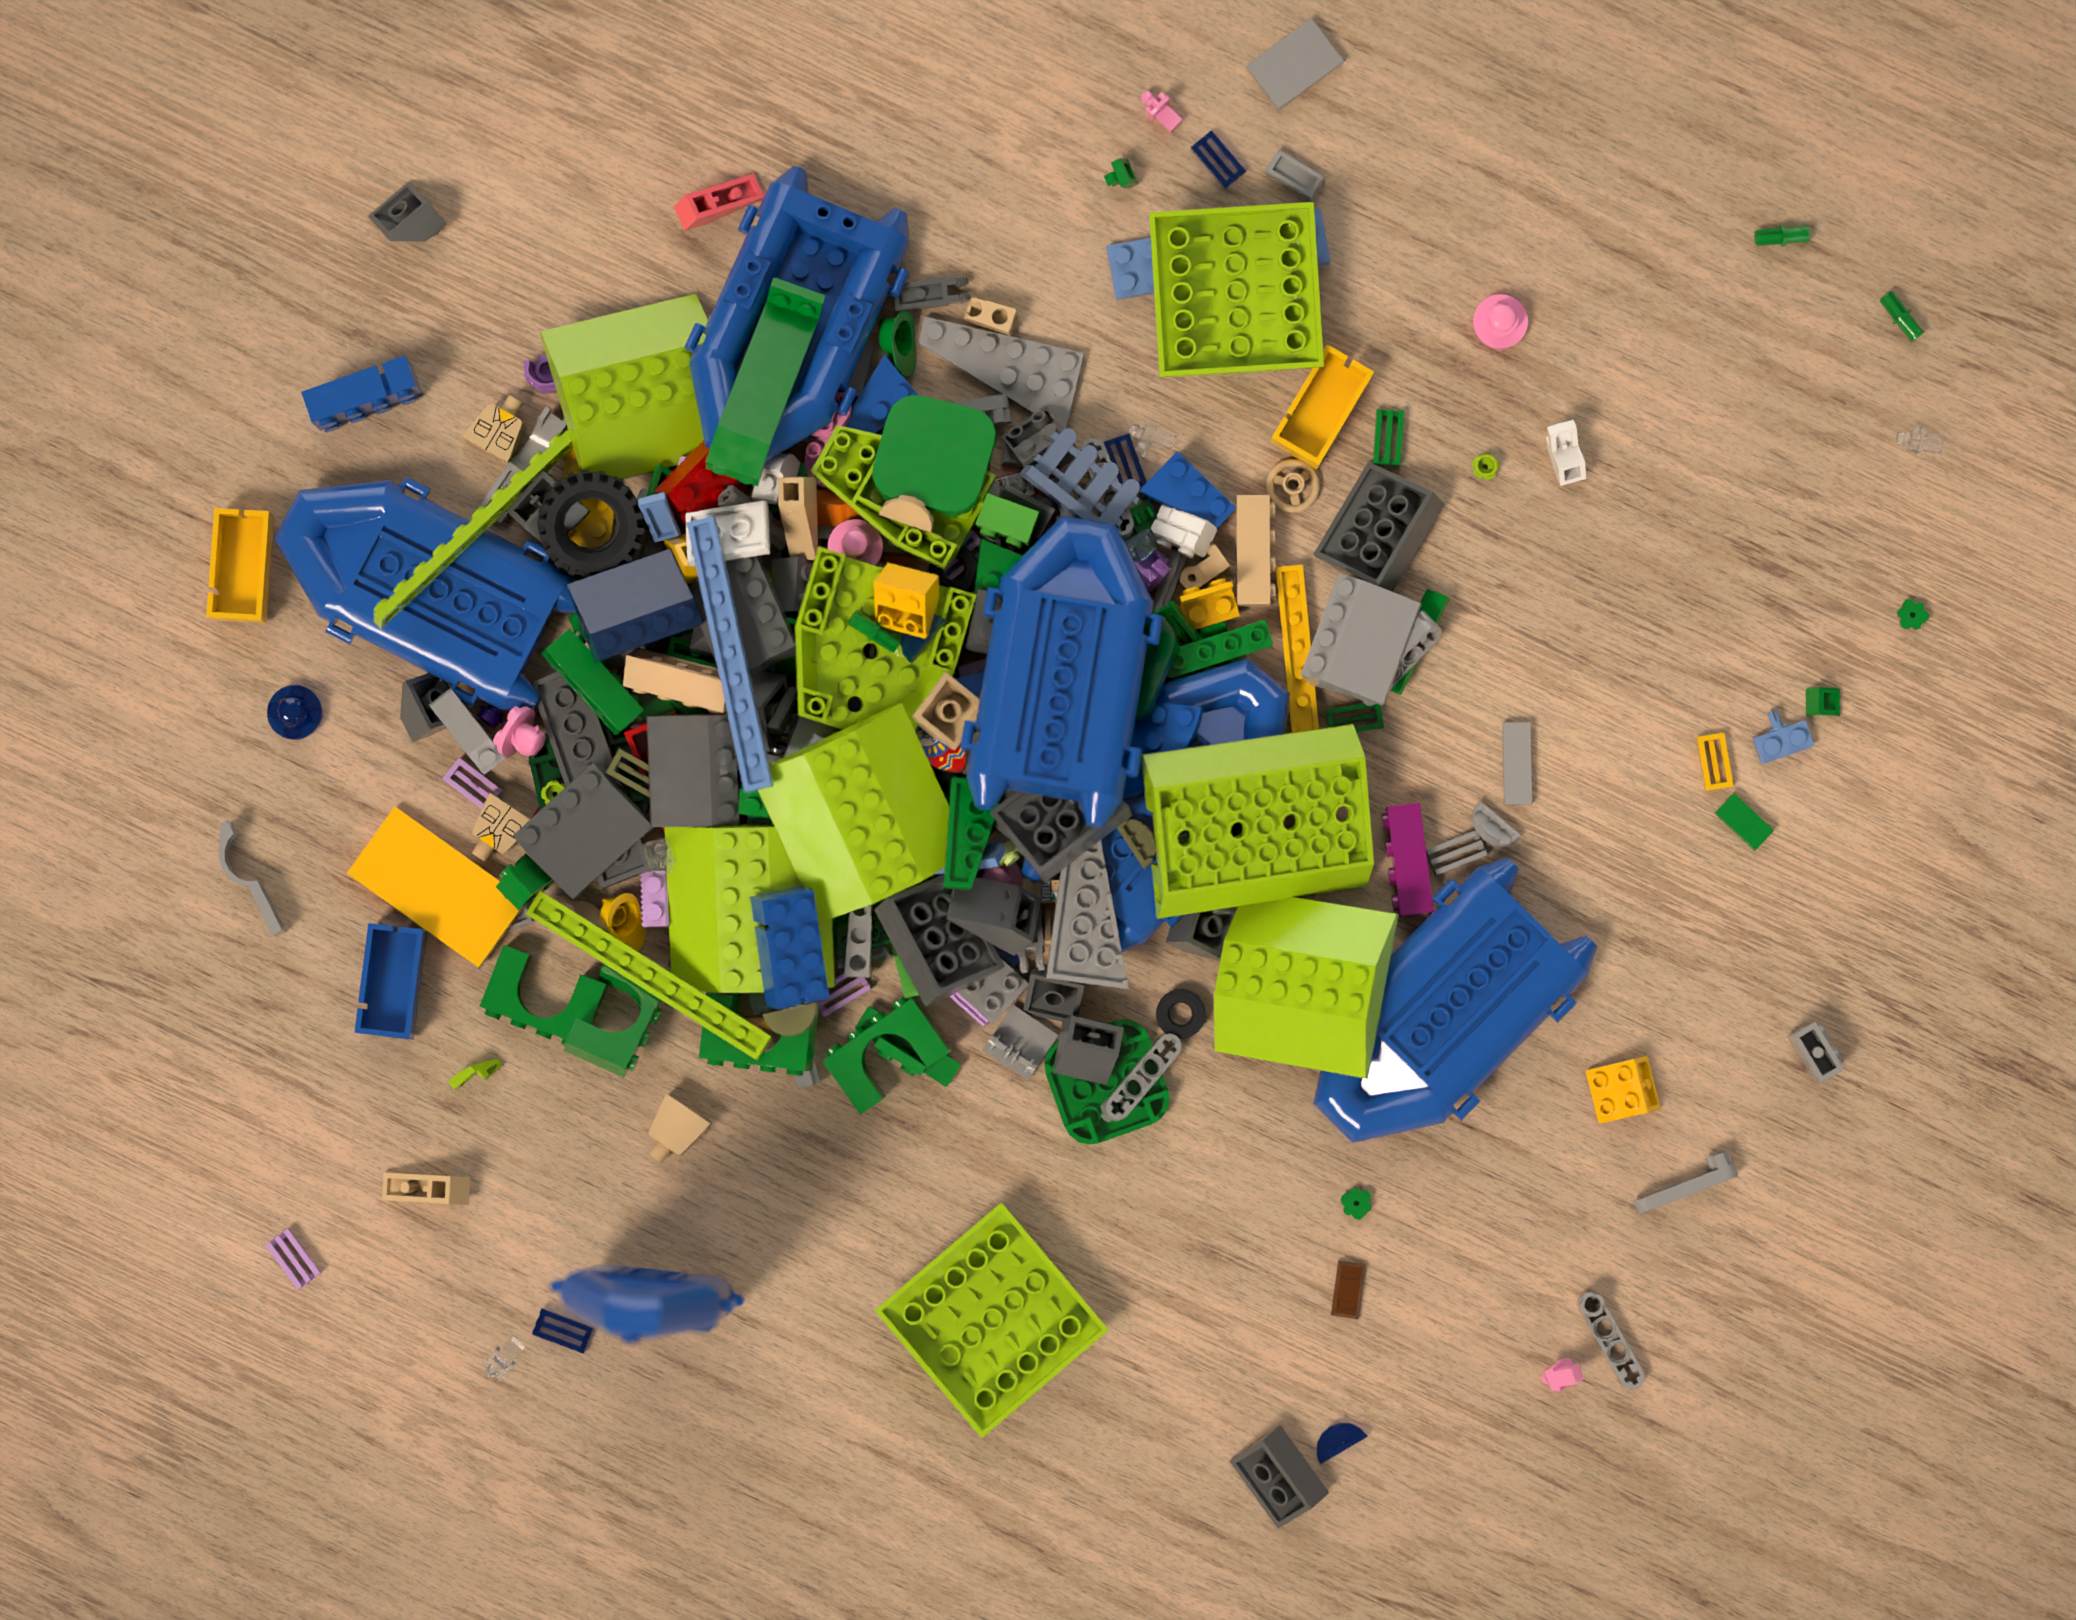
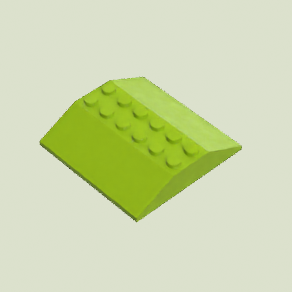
[1149,202,1324,377]
[539,294,708,480]
[758,702,949,922]
[664,823,835,993]
[1214,897,1398,1079]
[874,1202,1109,1438]

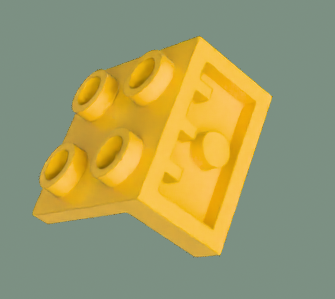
[1178,578,1240,630]
[1586,1055,1661,1124]

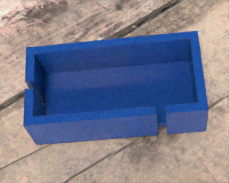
[301,355,423,432]
[750,886,829,1010]
[354,923,427,1040]

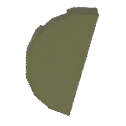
[1117,819,1156,870]
[762,1002,818,1036]

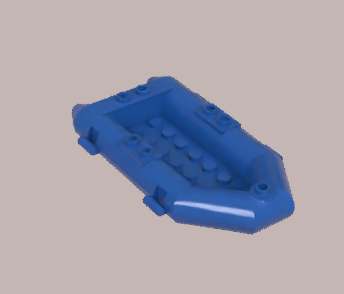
[684,166,910,462]
[274,476,578,710]
[960,516,1163,828]
[1021,658,1290,952]
[1313,858,1597,1143]
[550,1264,745,1344]

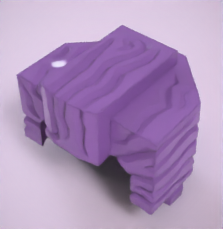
[524,355,557,394]
[1131,546,1171,593]

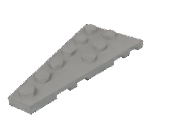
[919,317,1084,429]
[1046,840,1129,989]

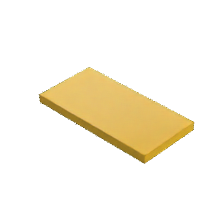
[347,806,525,968]

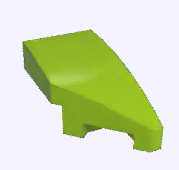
[447,1059,503,1090]

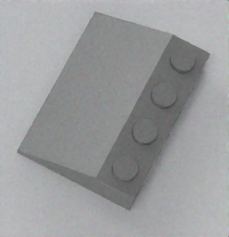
[1301,573,1422,706]

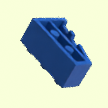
[845,355,918,435]
[1139,451,1236,531]

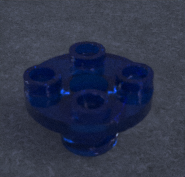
[267,685,323,740]

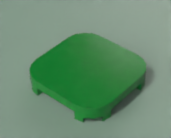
[872,395,996,518]
[1044,1019,1170,1145]

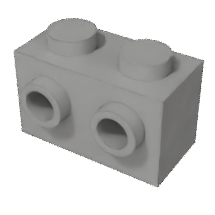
[1787,1022,1844,1084]

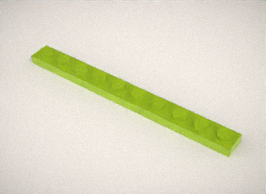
[374,430,573,629]
[526,891,772,1060]

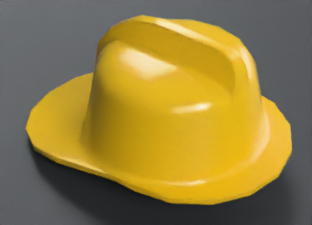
[599,893,646,951]

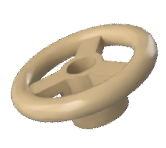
[1265,459,1320,513]

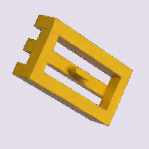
[1696,733,1734,792]

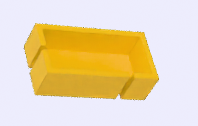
[1270,344,1374,470]
[206,508,274,624]

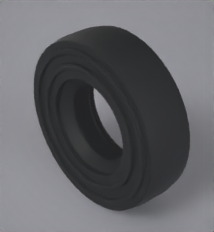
[929,546,977,591]
[1156,989,1206,1039]

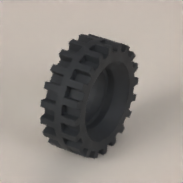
[537,469,644,578]

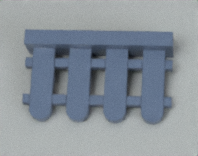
[1020,428,1140,527]

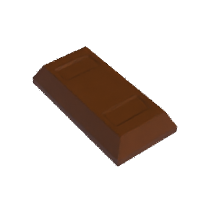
[1331,1260,1366,1319]

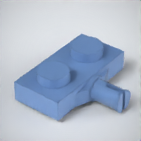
[1752,709,1814,764]

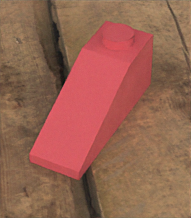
[674,173,764,231]

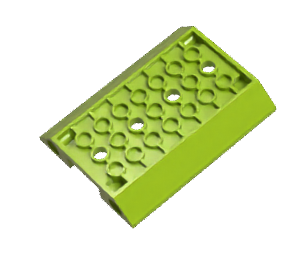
[1141,724,1374,919]

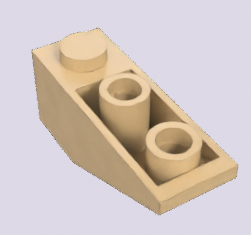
[778,477,818,560]

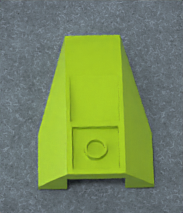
[811,425,996,570]

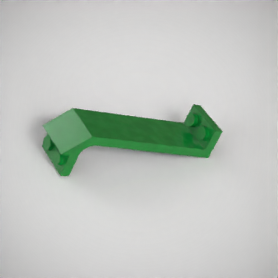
[706,277,826,486]

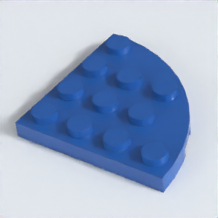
[1121,702,1204,799]

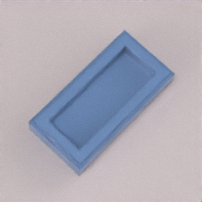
[638,492,681,542]

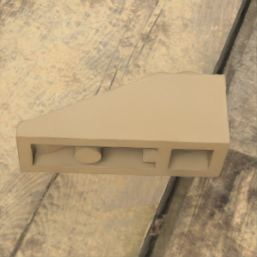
[382,1172,470,1204]

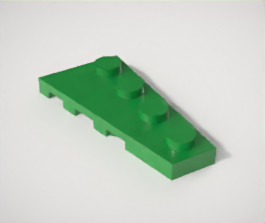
[943,777,1002,890]

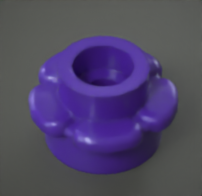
[477,704,503,729]

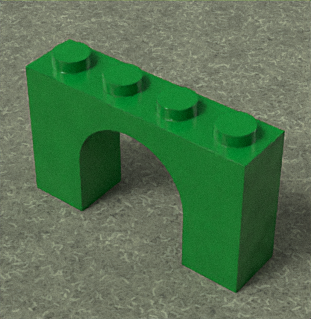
[479,945,608,1045]
[564,964,662,1078]
[699,992,819,1076]
[822,996,953,1115]

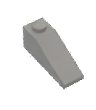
[429,688,505,775]

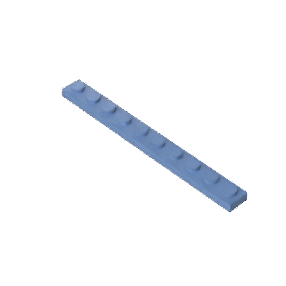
[687,516,774,793]

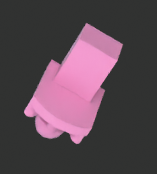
[1141,91,1182,134]
[1541,1357,1584,1391]

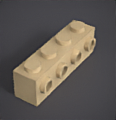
[1236,495,1276,607]
[623,648,727,714]

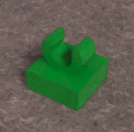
[1104,158,1139,189]
[1129,499,1157,536]

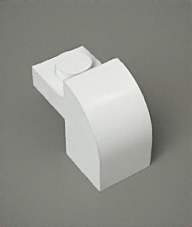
[1546,420,1587,486]
[751,453,800,505]

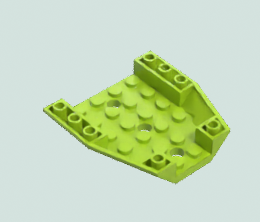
[795,547,976,730]

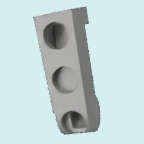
[844,904,873,978]

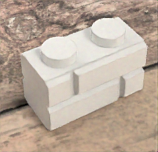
[1150,504,1217,558]

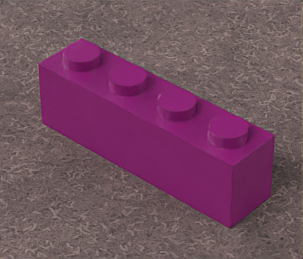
[1381,803,1434,917]

